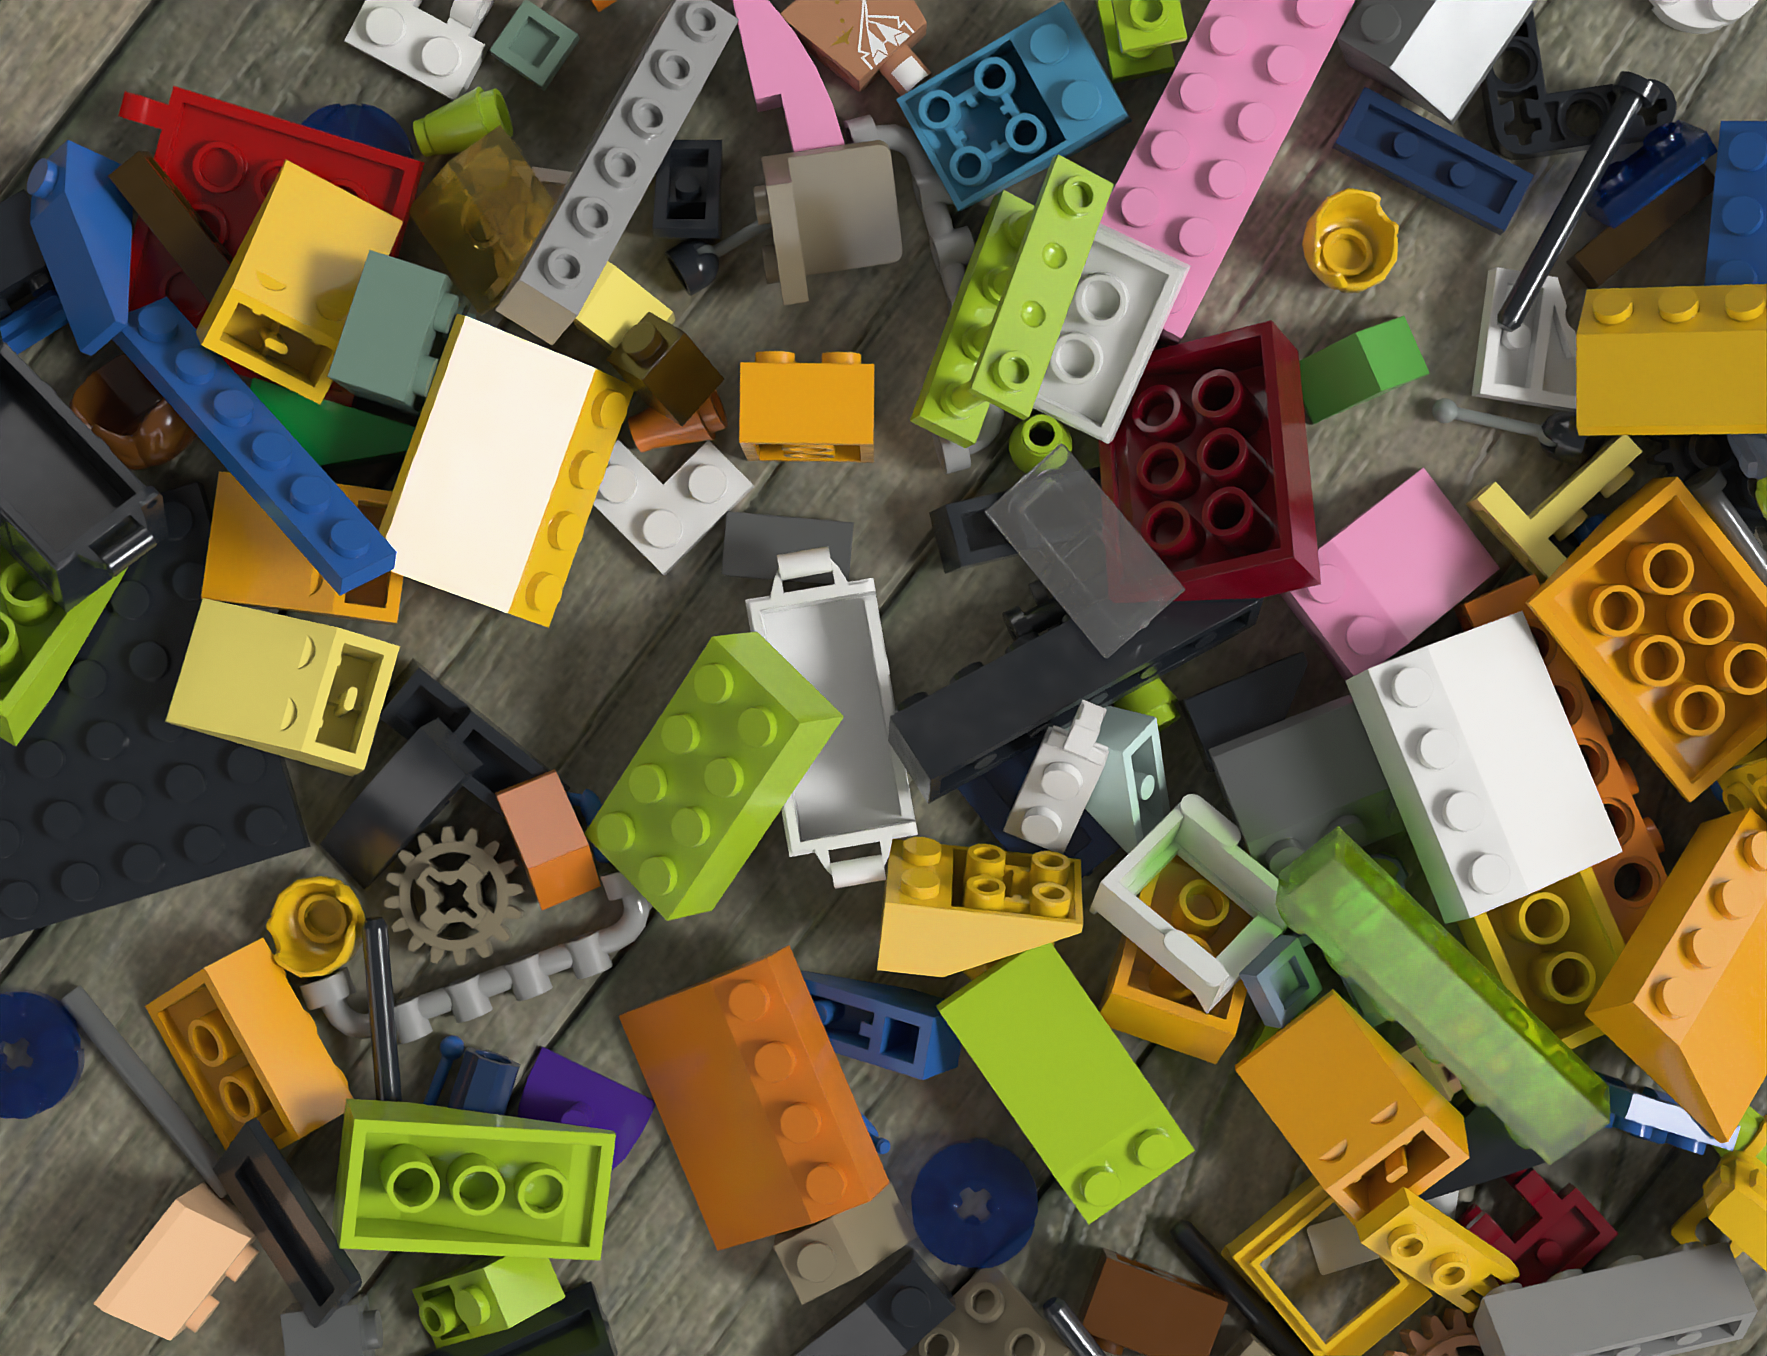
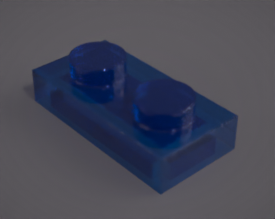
[1585,119,1718,229]

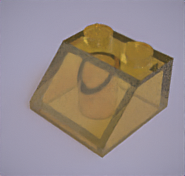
[409,125,556,316]

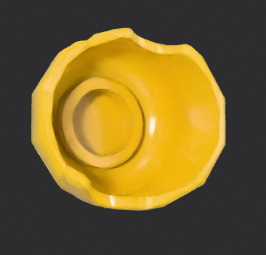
[1302,188,1399,293]
[266,875,365,978]

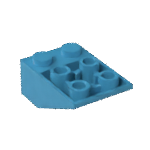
[896,0,1132,211]

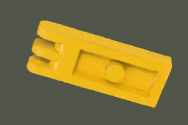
[1355,1186,1520,1313]

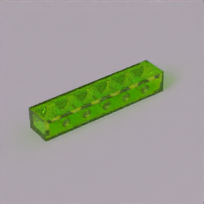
[1275,826,1610,1165]

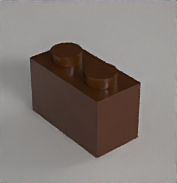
[1077,1248,1229,1356]

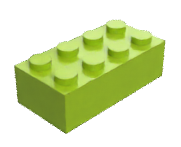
[584,632,844,921]

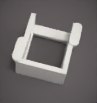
[1089,794,1302,1014]

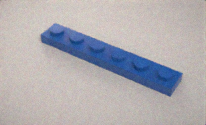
[112,297,397,596]

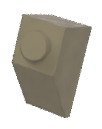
[773,1178,918,1305]

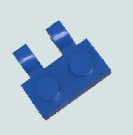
[1577,1070,1741,1155]

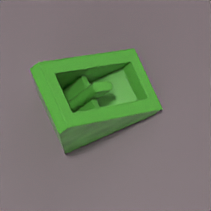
[1299,316,1430,425]

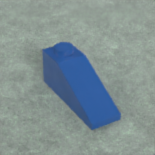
[27,140,133,356]
[800,970,962,1080]

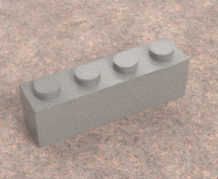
[1472,1241,1758,1356]

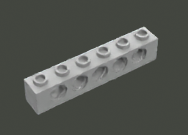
[496,0,739,345]

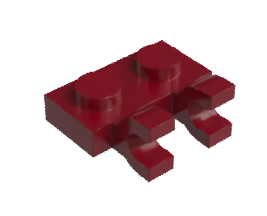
[1456,1167,1618,1288]

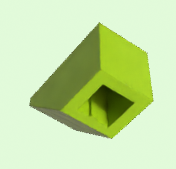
[412,1256,565,1348]

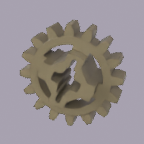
[384,826,526,966]

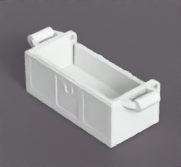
[745,546,918,889]

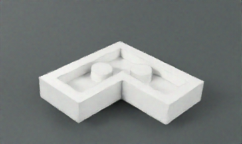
[593,440,754,576]

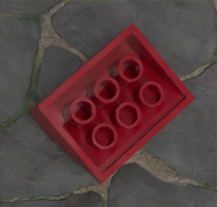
[1098,320,1321,604]

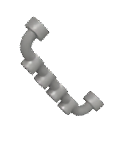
[844,114,1005,475]
[299,868,650,1045]

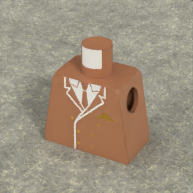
[780,0,932,96]

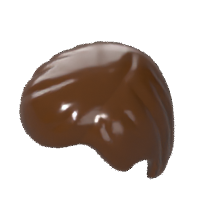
[69,353,197,470]

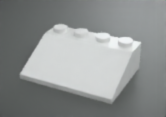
[1345,611,1623,924]

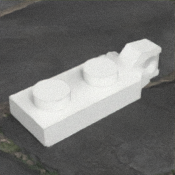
[1003,699,1109,854]

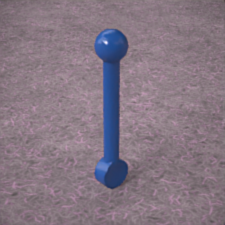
[423,1035,465,1106]

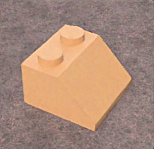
[93,1182,260,1341]

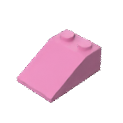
[1280,468,1500,680]

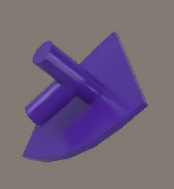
[518,1047,656,1170]

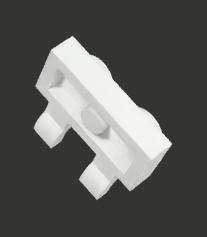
[344,0,494,101]

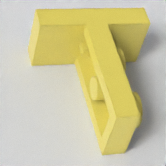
[1466,435,1643,584]

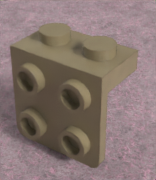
[753,140,903,306]
[905,1265,1074,1356]

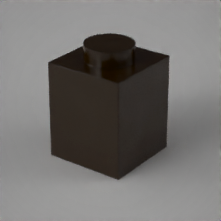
[607,312,724,427]

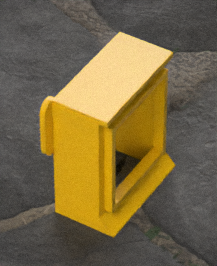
[1221,1175,1433,1356]

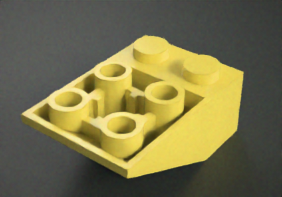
[165,598,400,777]

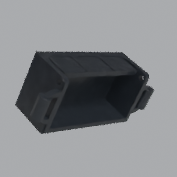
[0,331,169,613]

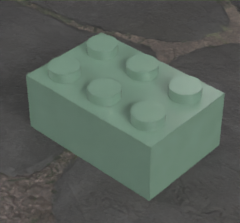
[327,250,476,418]

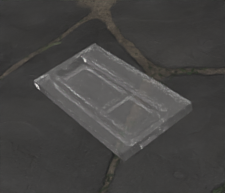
[985,443,1186,659]

